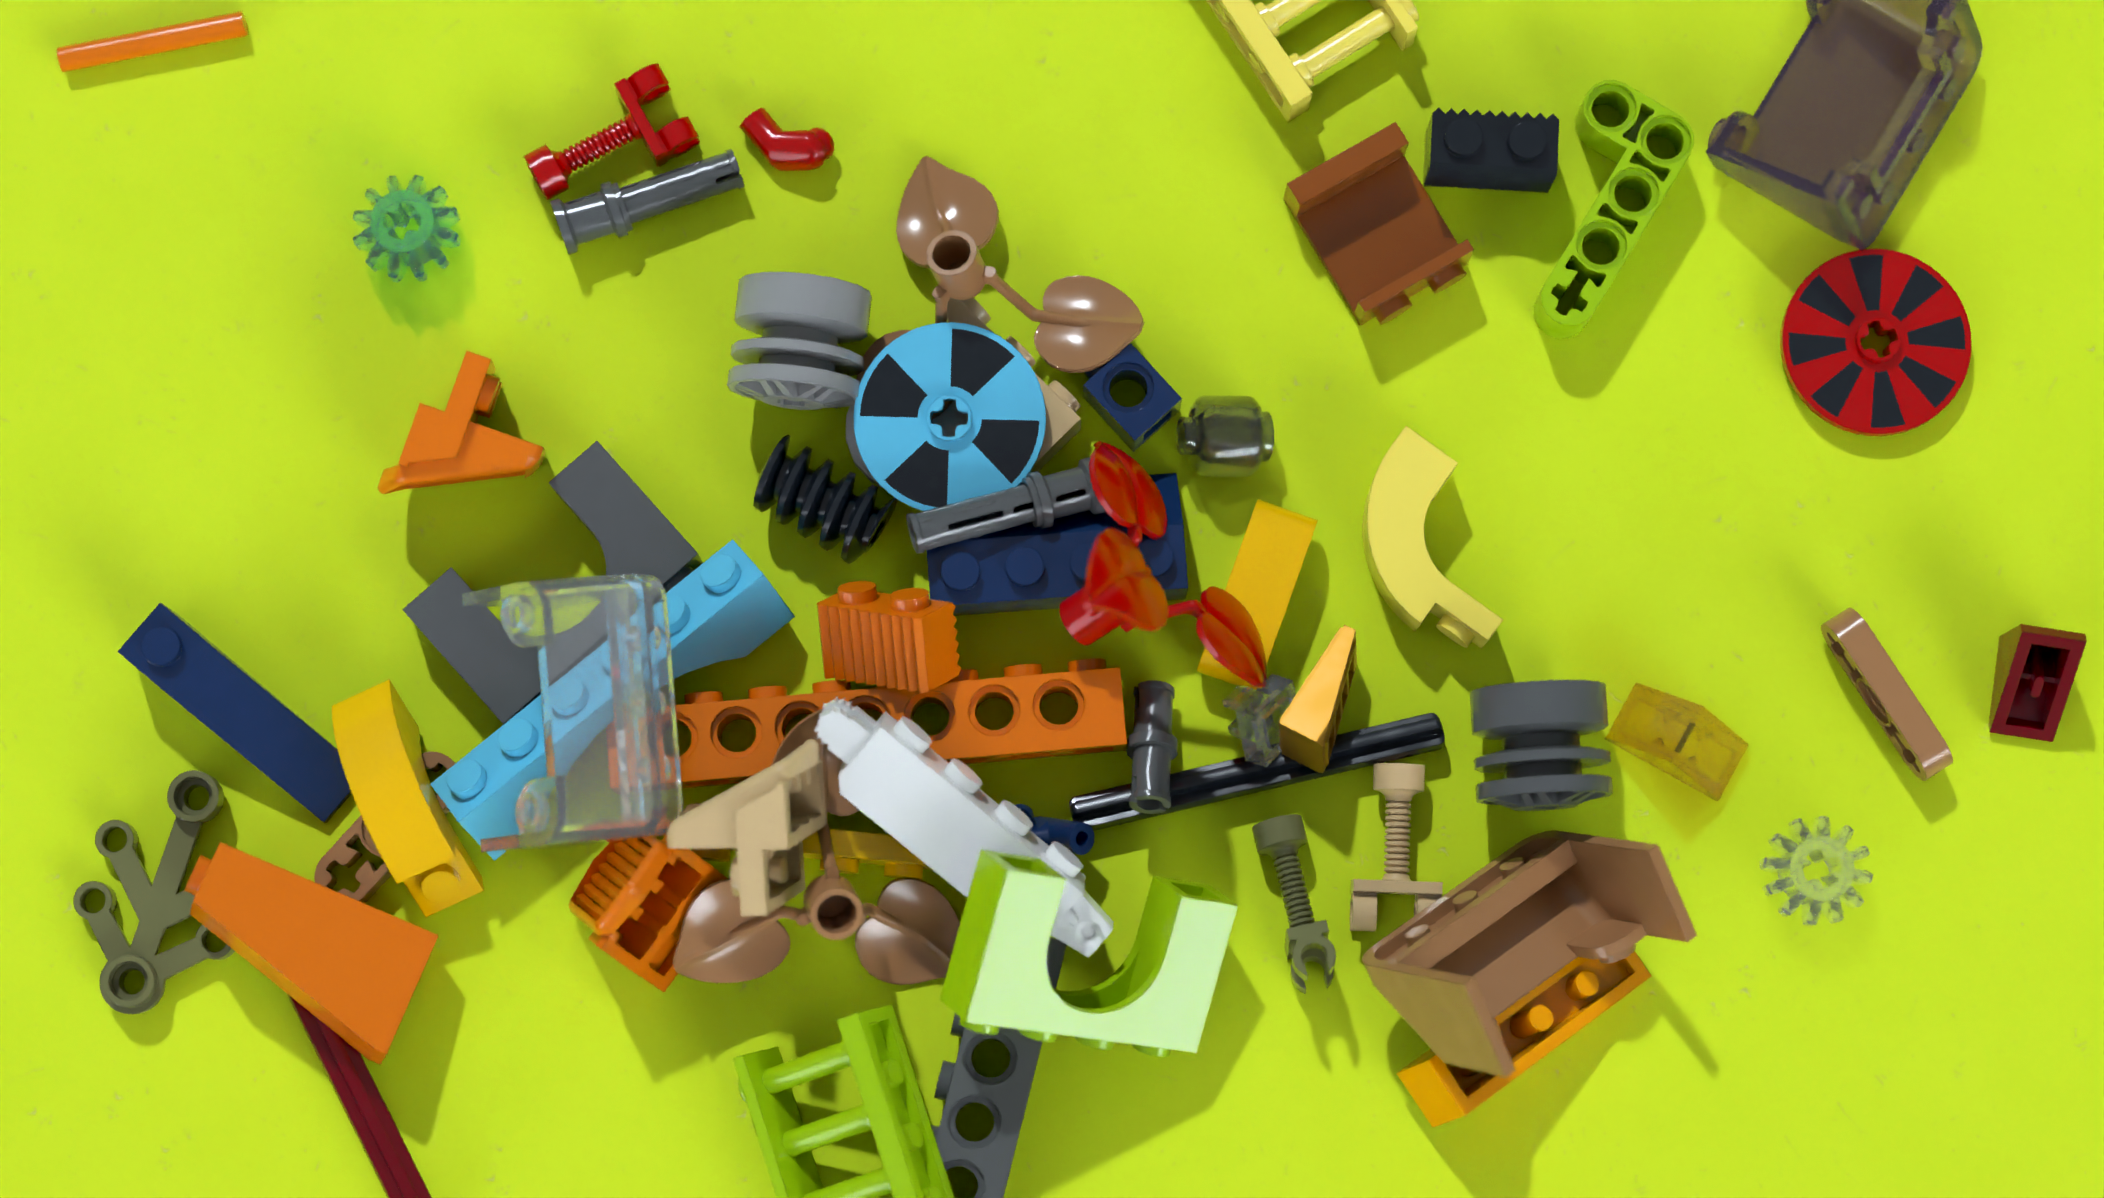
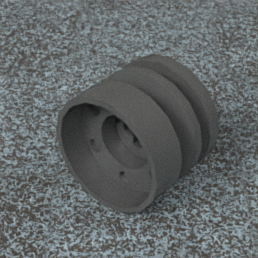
[1470,680,1613,811]

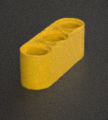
[1197,499,1318,693]

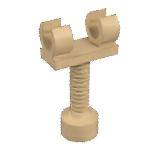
[1350,763,1443,932]

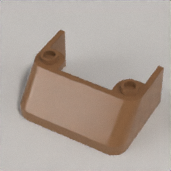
[1362,830,1697,1077]

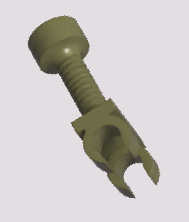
[1252,814,1336,994]

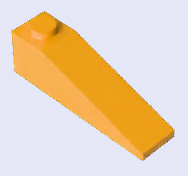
[1396,951,1651,1128]

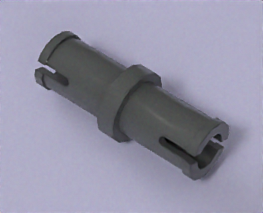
[1126,680,1178,814]

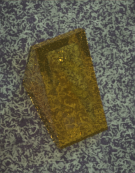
[1605,683,1749,801]

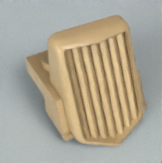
[666,740,827,916]

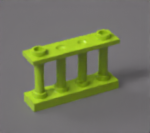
[733,1005,954,1198]

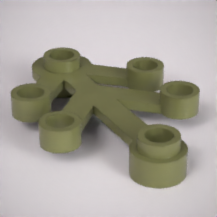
[73,770,235,1014]

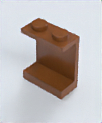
[1283,122,1474,326]

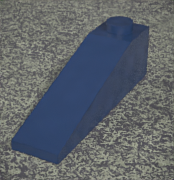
[117,602,352,823]

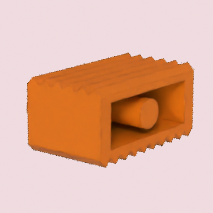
[817,581,961,693]

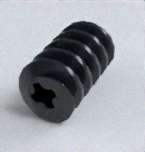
[753,435,898,564]

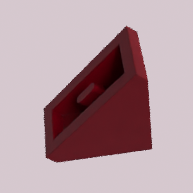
[1989,624,2087,742]

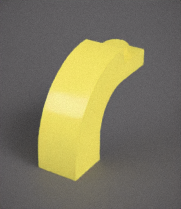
[1362,426,1503,649]

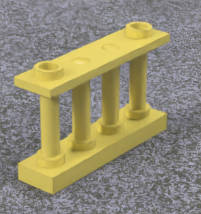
[1206,0,1419,122]

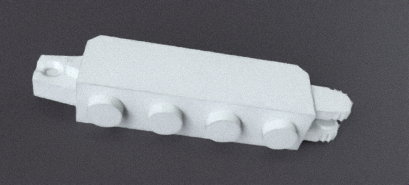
[814,697,1114,957]

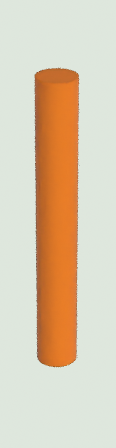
[57,11,248,72]

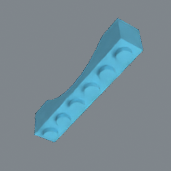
[431,539,795,861]

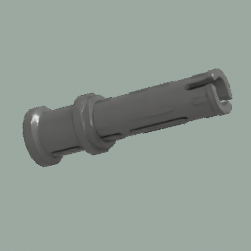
[550,149,745,255]
[906,457,1105,554]

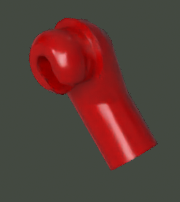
[740,108,834,171]

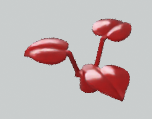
[1059,441,1267,689]

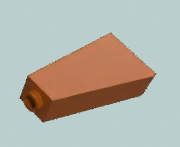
[184,842,439,1064]

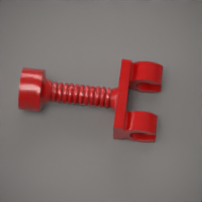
[523,63,700,201]

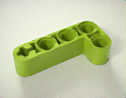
[1534,80,1694,339]

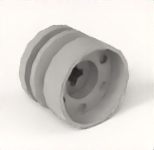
[727,272,872,410]

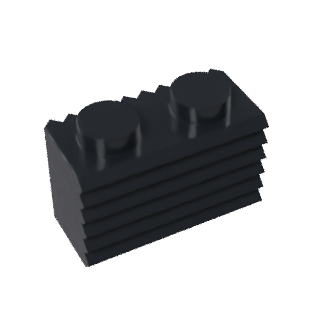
[1423,108,1559,192]

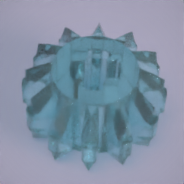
[353,175,461,282]

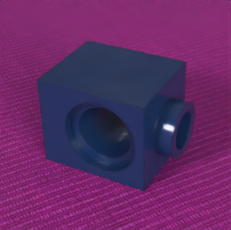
[1083,343,1182,452]

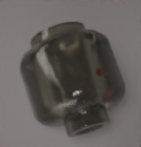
[1176,395,1274,477]

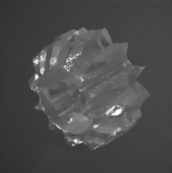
[1760,816,1873,926]

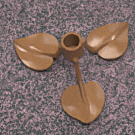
[856,156,1144,419]
[673,709,960,985]

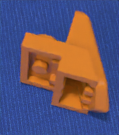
[377,351,546,494]
[569,823,728,992]

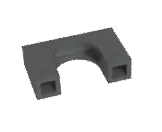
[402,441,703,724]

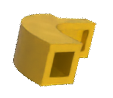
[332,679,484,917]

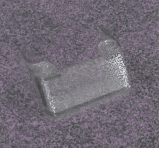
[462,574,683,852]

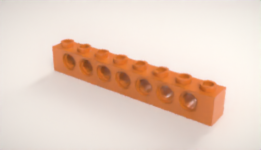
[606,658,1127,794]

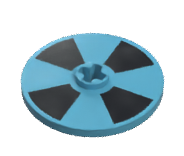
[853,322,1046,511]

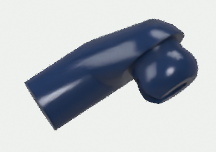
[1015,804,1095,855]

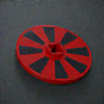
[1780,249,1972,436]

